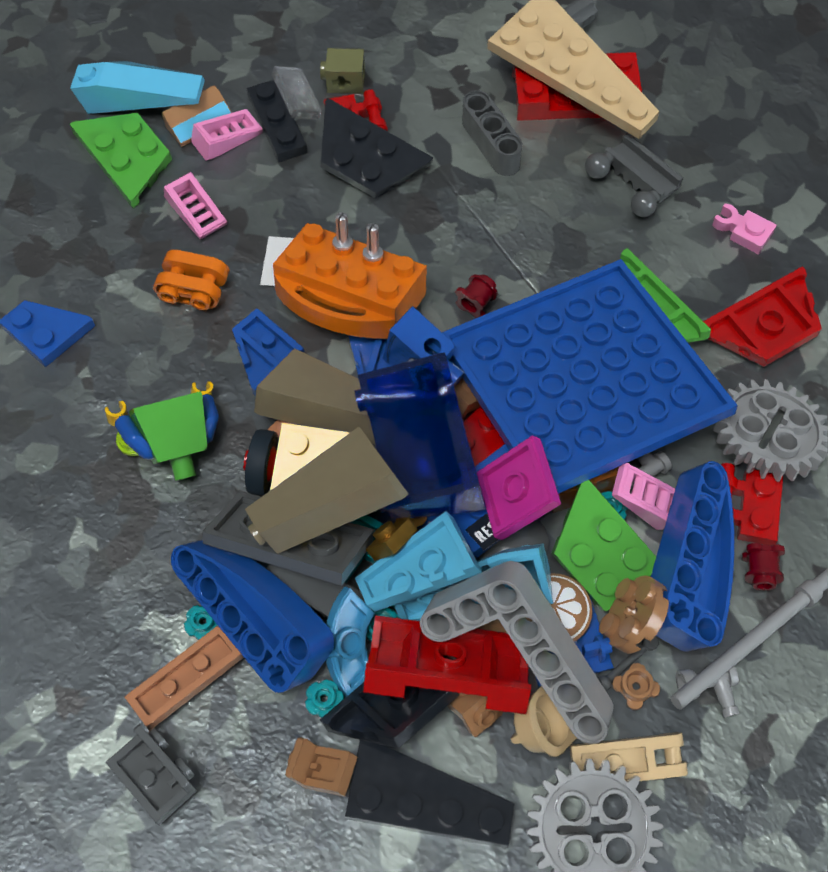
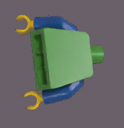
[105,381,219,481]

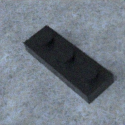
[247,79,308,163]

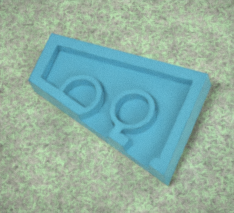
[355,511,482,612]

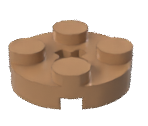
[599,576,669,654]

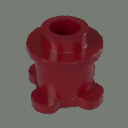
[455,274,498,318]
[742,543,785,591]

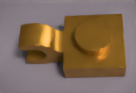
[365,498,427,561]

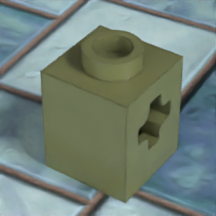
[320,48,365,94]

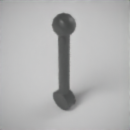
[598,636,659,691]

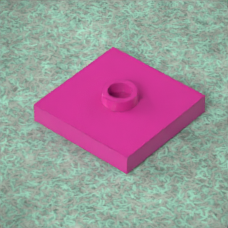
[476,435,561,540]

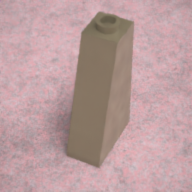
[254,348,405,446]
[245,427,409,554]

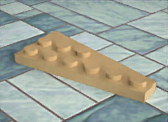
[487,0,659,139]

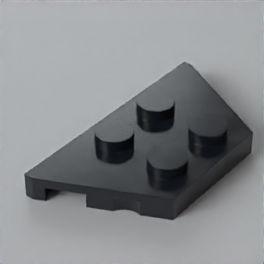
[321,98,433,198]
[320,656,459,749]

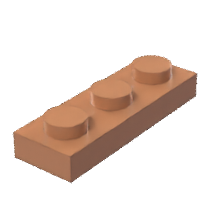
[124,626,244,731]

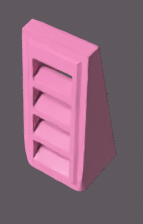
[191,109,263,161]
[164,172,227,240]
[611,463,675,530]

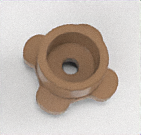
[612,663,660,710]

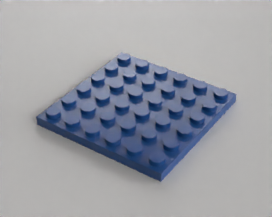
[442,259,738,494]

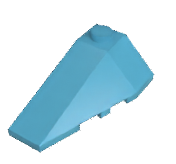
[70,61,205,114]
[394,543,553,621]

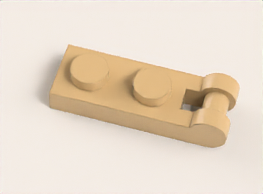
[570,732,688,781]

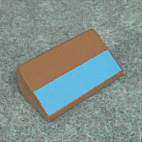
[162,85,232,147]

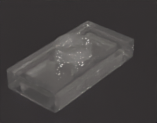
[271,66,323,119]

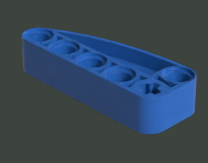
[651,461,734,652]
[171,540,334,693]

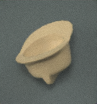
[510,684,577,757]

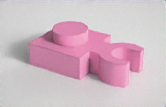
[712,203,777,255]

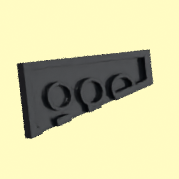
[345,740,514,848]

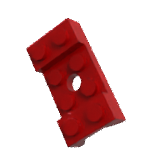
[512,52,642,121]
[363,615,531,714]

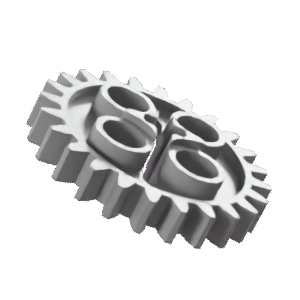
[712,379,828,482]
[526,759,664,872]

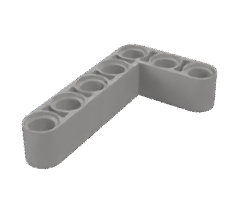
[420,561,614,744]

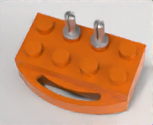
[273,212,427,339]

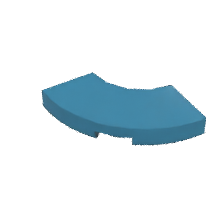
[326,587,375,697]

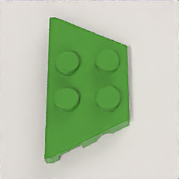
[70,113,172,208]
[620,248,711,342]
[551,480,656,611]

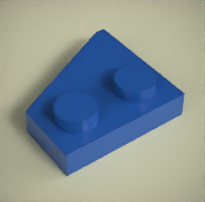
[0,300,95,367]
[232,308,305,396]

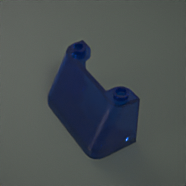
[354,352,486,519]

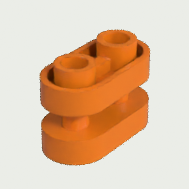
[153,250,230,310]

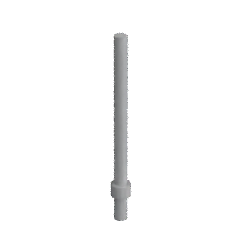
[670,568,828,710]

